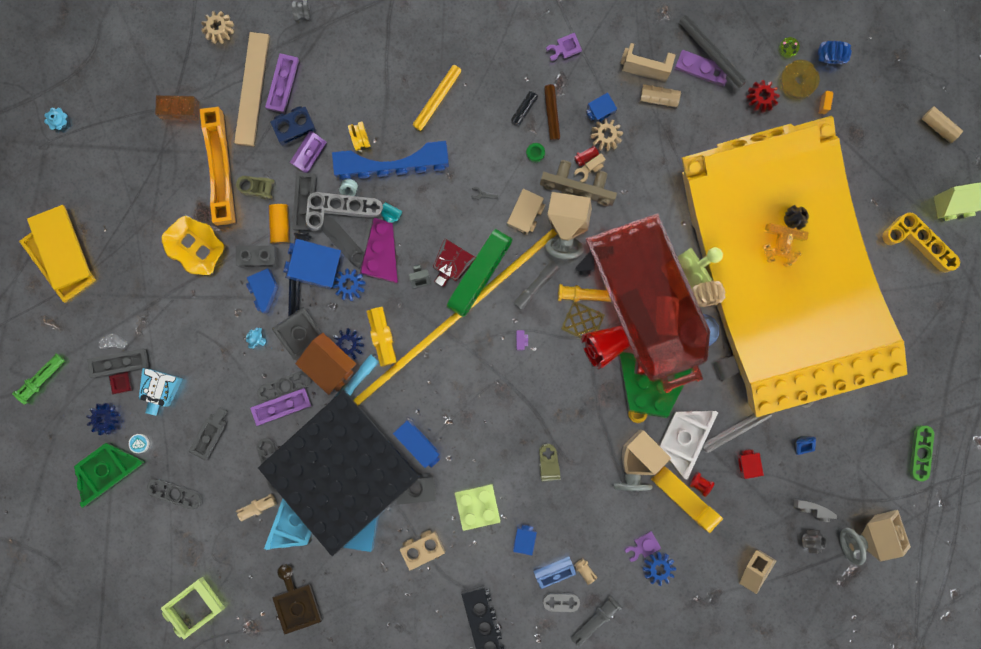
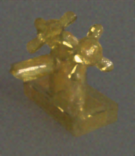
[763,223,809,267]

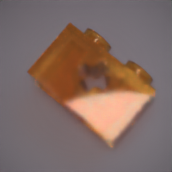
[155,95,199,120]

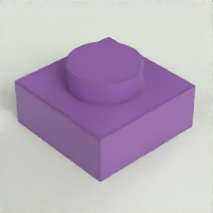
[516,330,528,351]

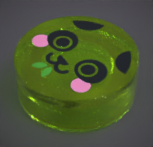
[779,37,800,57]

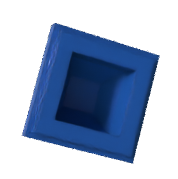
[796,436,816,455]

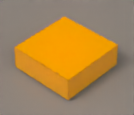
[819,91,833,114]

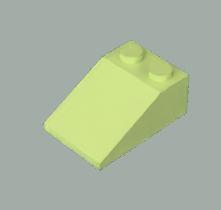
[934,183,981,221]

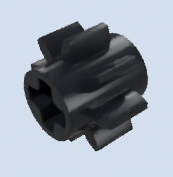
[784,205,809,230]

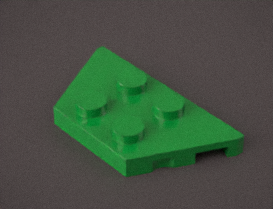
[74,443,144,508]

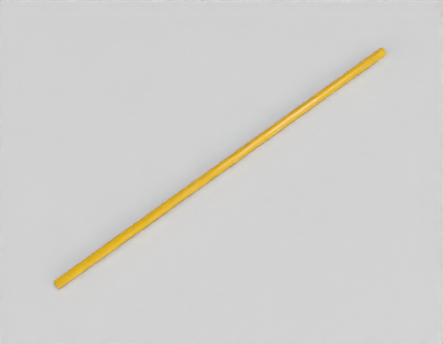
[354,229,557,405]

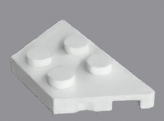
[659,411,718,479]

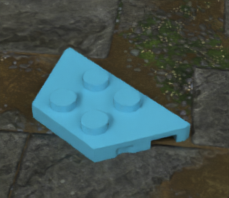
[264,499,312,550]

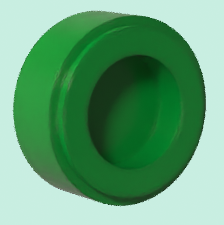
[526,143,545,163]

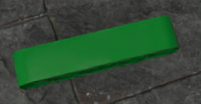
[447,229,513,317]

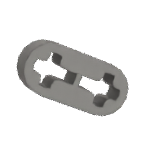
[543,593,580,612]

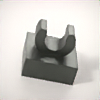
[409,264,431,289]

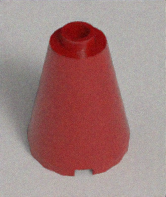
[581,324,637,369]

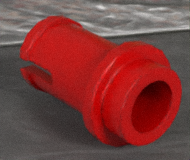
[574,145,599,167]

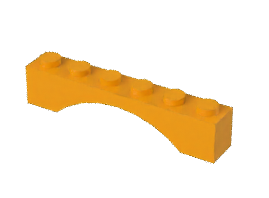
[200,107,236,226]

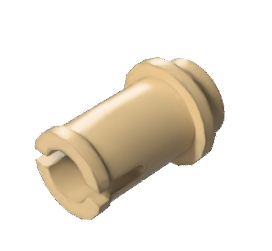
[574,559,598,585]

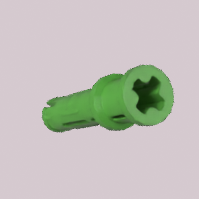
[12,353,65,405]

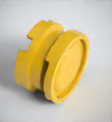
[348,121,370,151]

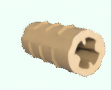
[640,84,681,107]
[922,106,963,143]

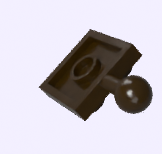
[272,564,322,635]

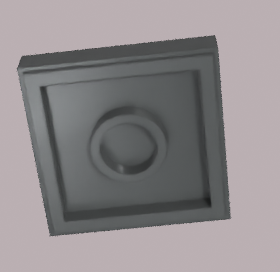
[272,307,322,360]

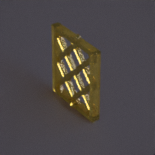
[561,301,605,338]

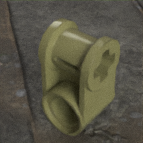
[236,176,275,200]
[539,444,561,482]

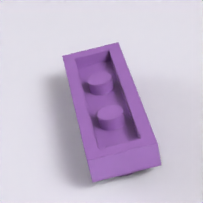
[265,53,299,114]
[250,388,312,426]

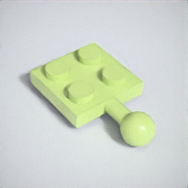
[660,247,723,300]

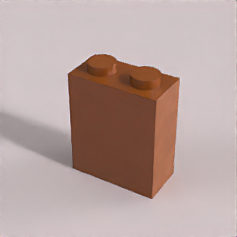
[295,333,356,395]

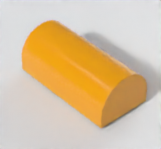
[269,204,290,244]

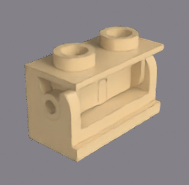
[507,189,545,235]

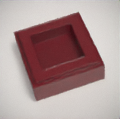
[109,372,133,395]

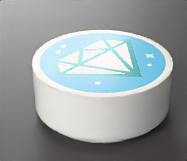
[129,434,150,453]

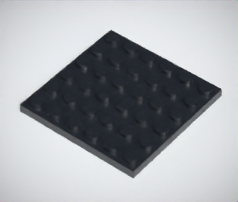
[258,390,421,557]

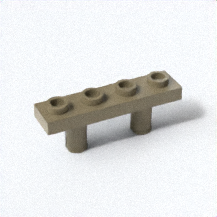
[540,160,617,206]

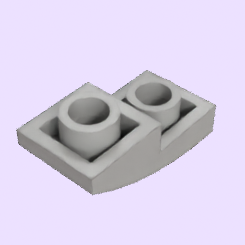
[794,499,837,522]

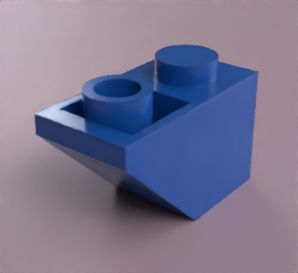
[246,268,279,314]

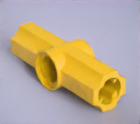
[367,307,397,367]

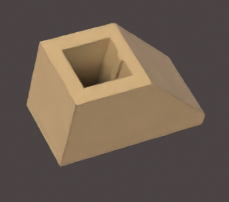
[740,550,776,594]

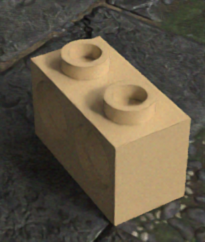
[400,530,446,571]

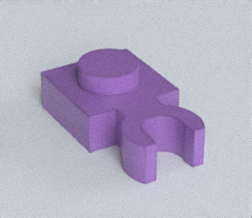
[546,33,582,61]
[624,531,661,562]

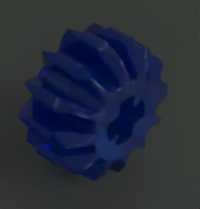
[333,328,365,360]
[86,403,121,435]

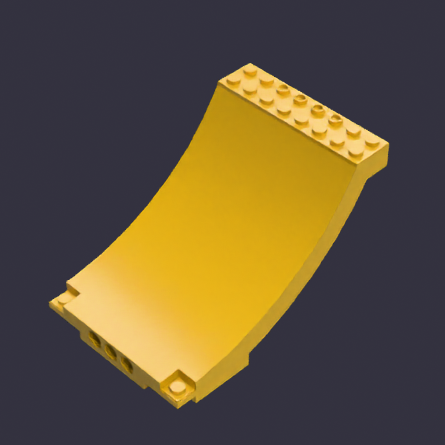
[681,116,908,417]

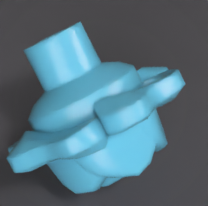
[44,108,67,130]
[246,328,266,349]

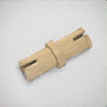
[236,494,277,521]

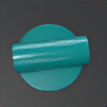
[381,202,402,223]

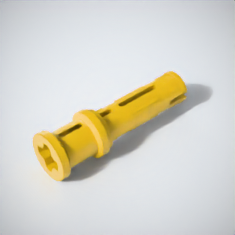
[558,284,617,303]

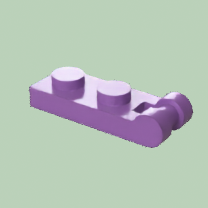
[675,49,727,86]

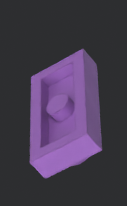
[290,131,327,173]

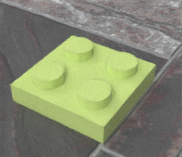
[455,484,501,531]

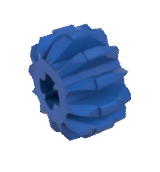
[818,41,852,64]
[333,268,366,301]
[643,552,676,586]

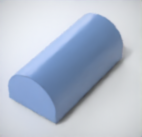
[533,556,576,589]

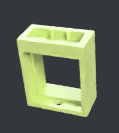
[161,577,225,639]

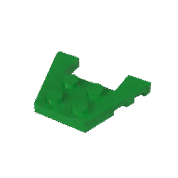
[619,352,694,418]

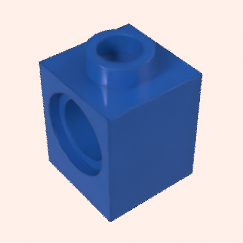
[586,92,617,123]
[513,525,537,556]

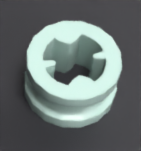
[339,179,358,196]

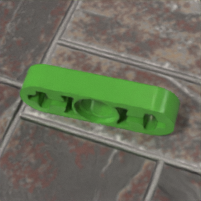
[910,425,934,481]

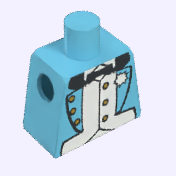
[139,368,183,416]

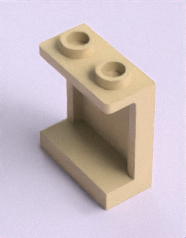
[620,43,676,83]

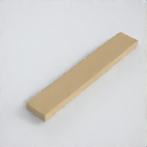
[234,32,270,147]

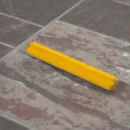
[413,65,461,131]

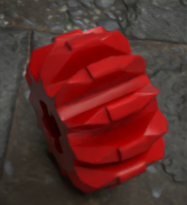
[746,80,780,113]

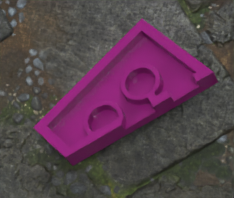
[360,218,398,283]

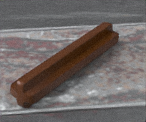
[544,84,560,141]

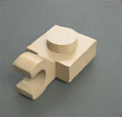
[574,154,606,183]

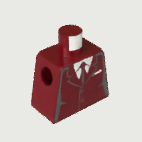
[433,239,476,288]

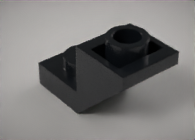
[575,246,614,276]

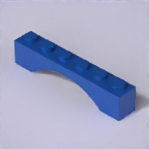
[332,141,449,180]

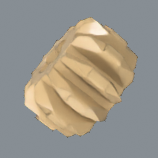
[201,11,234,44]
[590,118,623,152]
[691,281,725,307]

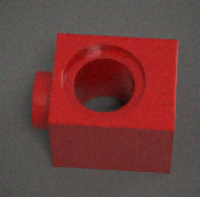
[737,449,764,479]

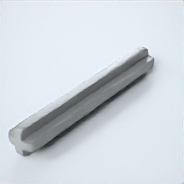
[703,414,772,453]

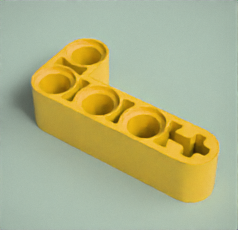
[882,213,960,273]
[651,466,723,533]

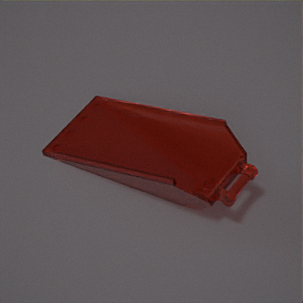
[586,213,710,393]

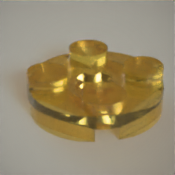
[780,60,820,99]

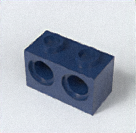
[270,106,317,146]

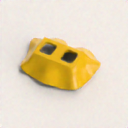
[161,216,224,275]

